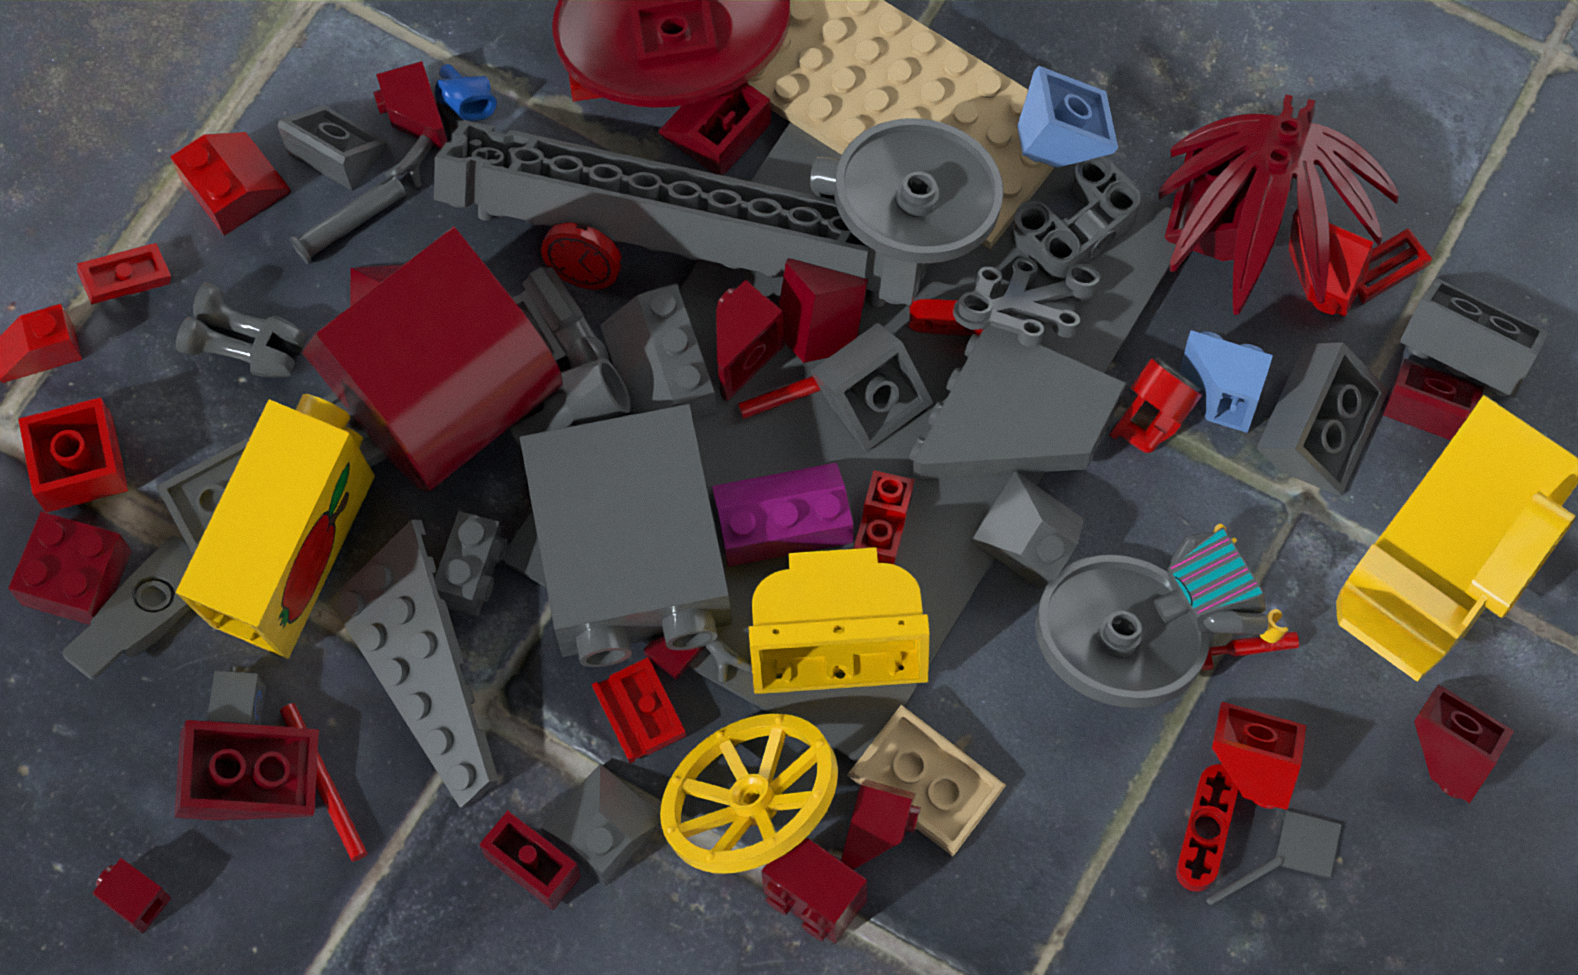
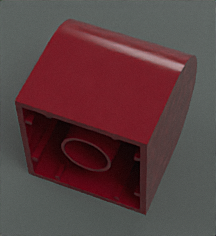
[302,226,563,492]

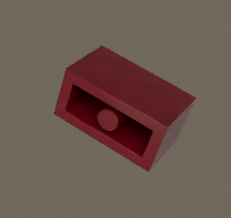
[479,810,581,911]

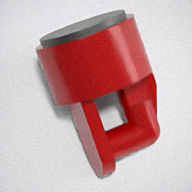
[1108,357,1203,453]

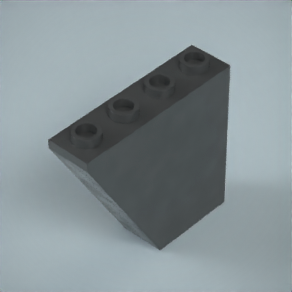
[909,326,1126,480]

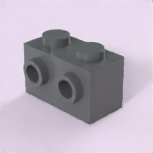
[434,511,507,616]

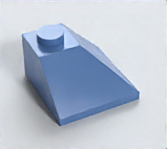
[1017,66,1118,168]

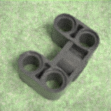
[1012,156,1141,280]

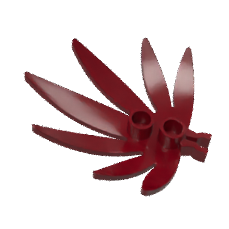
[1158,94,1399,315]

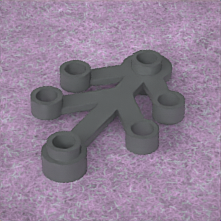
[953,258,1100,347]

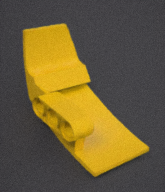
[1336,395,1578,682]

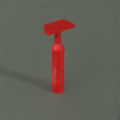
[1202,631,1299,671]

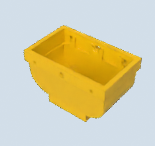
[749,547,930,694]

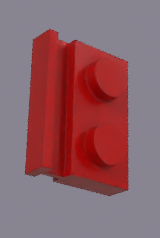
[591,657,687,764]

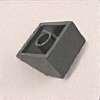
[811,323,933,451]

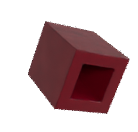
[92,858,171,933]

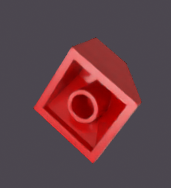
[1289,208,1374,317]
[1212,701,1307,810]

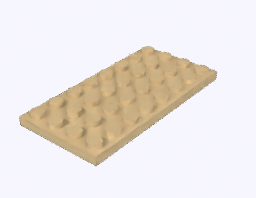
[747,0,1055,250]

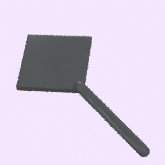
[1207,810,1342,905]

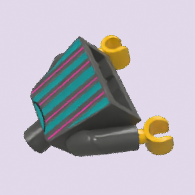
[1154,524,1288,643]

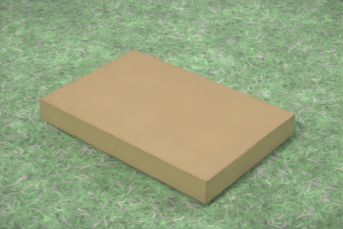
[847,705,1006,857]

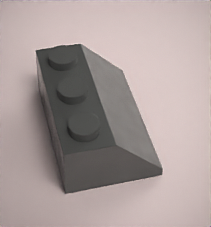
[1399,278,1549,398]
[600,283,717,420]
[1257,342,1389,495]

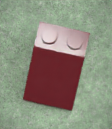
[174,720,319,821]

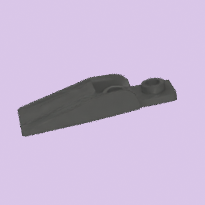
[63,536,193,679]

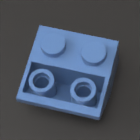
[1179,330,1273,433]

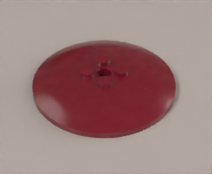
[552,0,791,108]

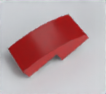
[853,470,915,565]

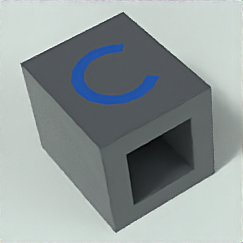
[207,666,266,725]

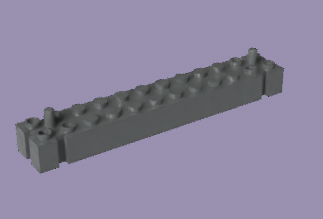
[434,120,930,307]

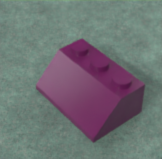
[712,462,853,567]

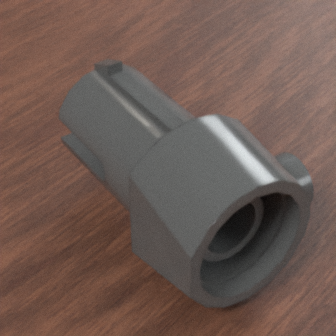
[510,358,631,449]

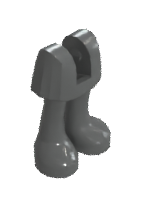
[176,282,308,378]

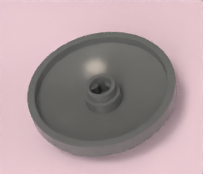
[834,118,1003,263]
[1035,555,1210,708]

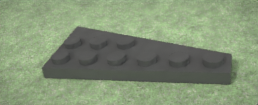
[329,520,499,808]

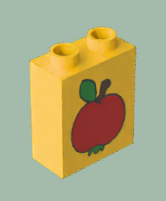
[175,394,375,659]

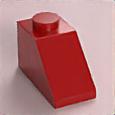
[0,304,82,383]

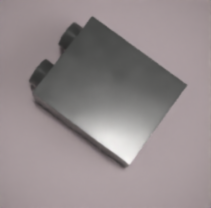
[520,404,732,667]

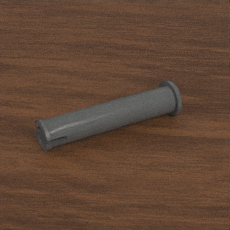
[290,175,407,265]

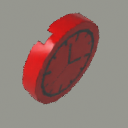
[541,222,622,290]

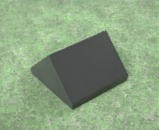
[277,105,388,191]

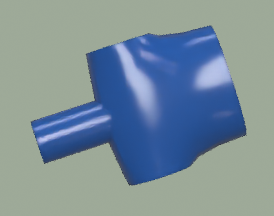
[435,64,497,121]

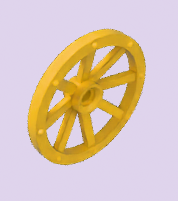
[660,714,838,874]

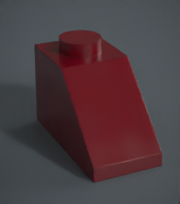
[373,61,447,149]
[841,779,921,870]

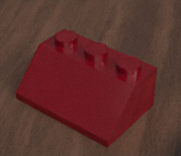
[1165,145,1256,261]

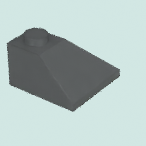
[970,471,1084,589]
[541,763,661,886]

